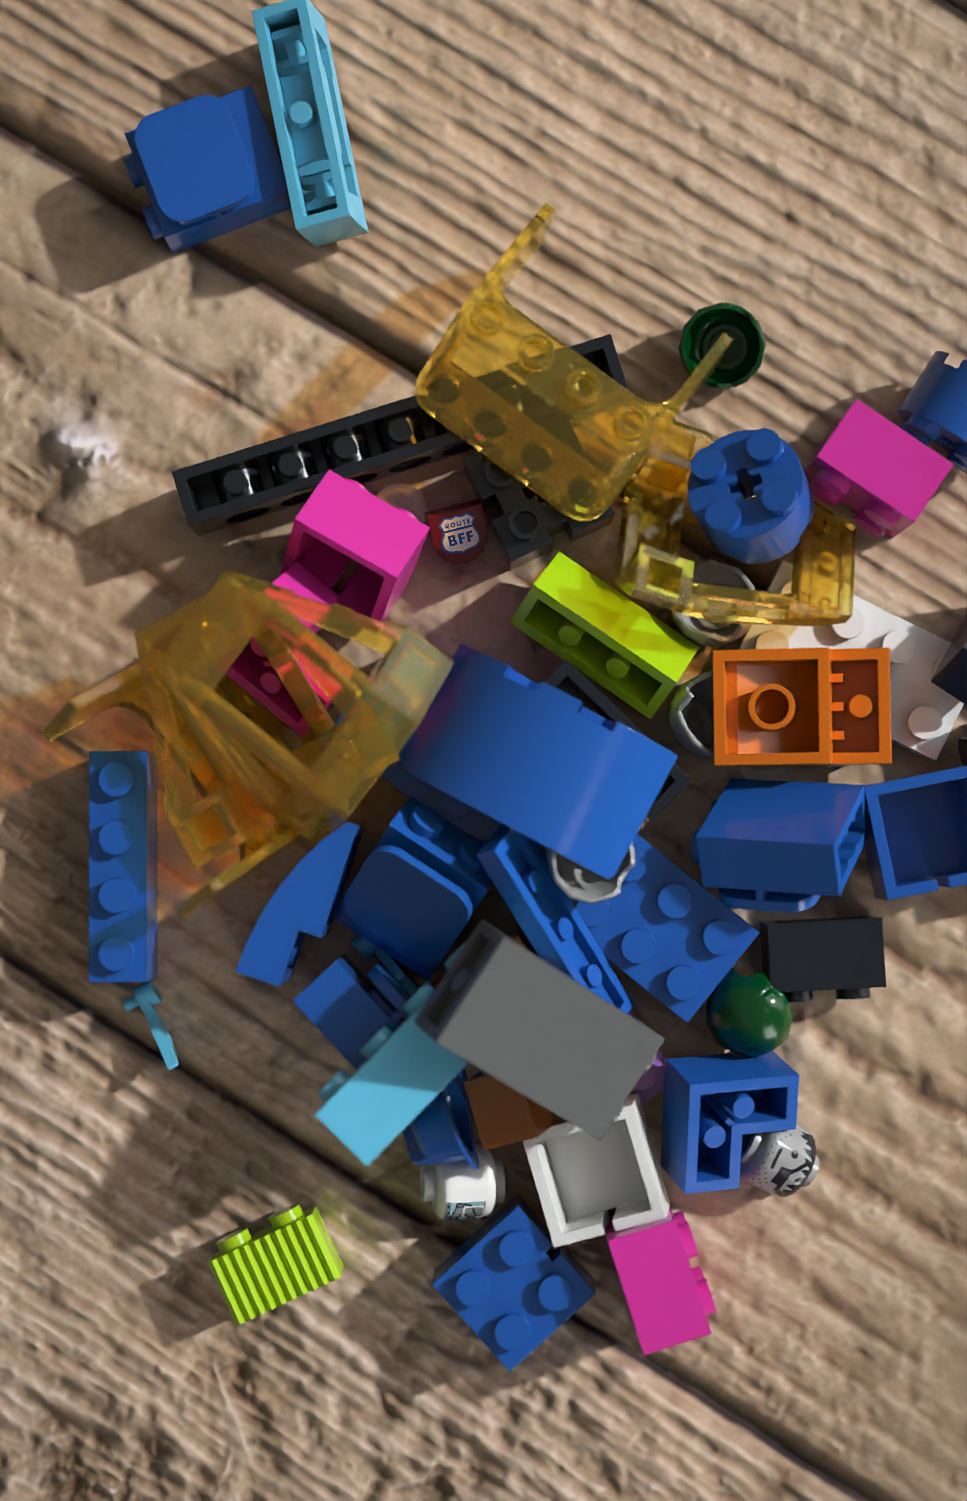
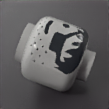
[740,1124,819,1197]

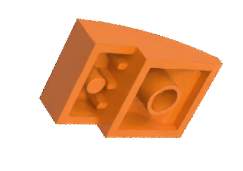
[713,647,892,766]

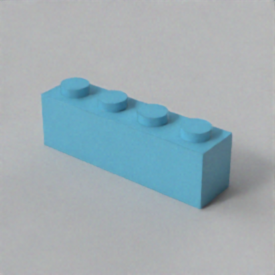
[315,941,469,1167]

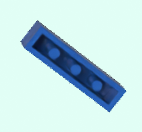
[89,751,158,982]

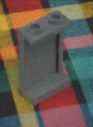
[414,919,665,1140]

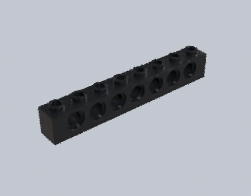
[172,334,628,536]

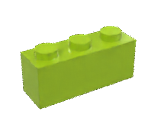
[509,551,699,719]

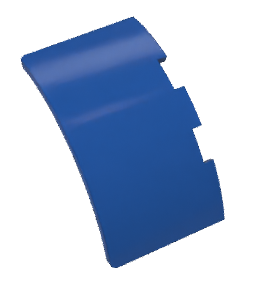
[397,644,678,879]

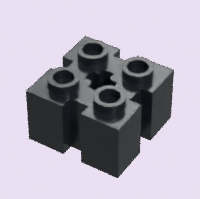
[463,410,615,570]

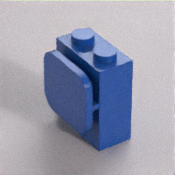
[122,85,291,253]
[691,778,869,912]
[332,796,493,980]
[293,954,412,1069]

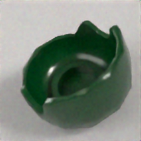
[678,302,766,390]
[706,968,793,1057]

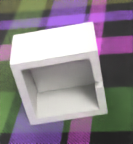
[523,1093,670,1248]

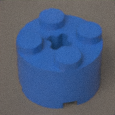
[897,351,967,474]
[687,428,815,564]

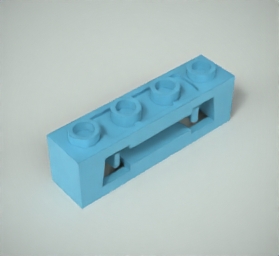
[252,0,368,247]

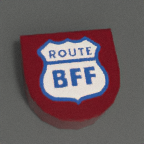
[424,499,487,564]

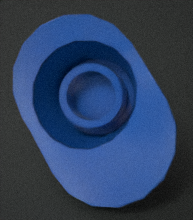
[402,1068,479,1171]

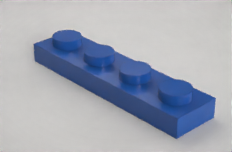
[476,823,634,1014]

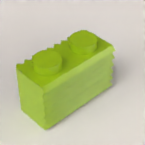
[207,1203,344,1326]

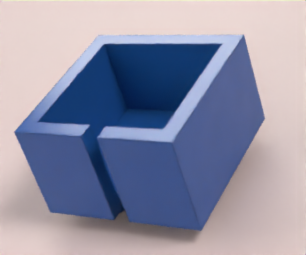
[864,765,967,900]
[432,1194,596,1372]

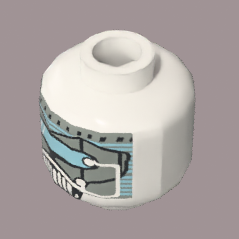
[419,1144,505,1221]

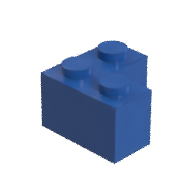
[661,1051,799,1194]

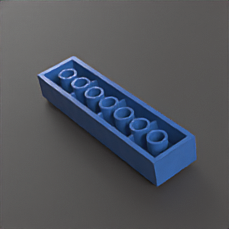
[328,643,760,1023]

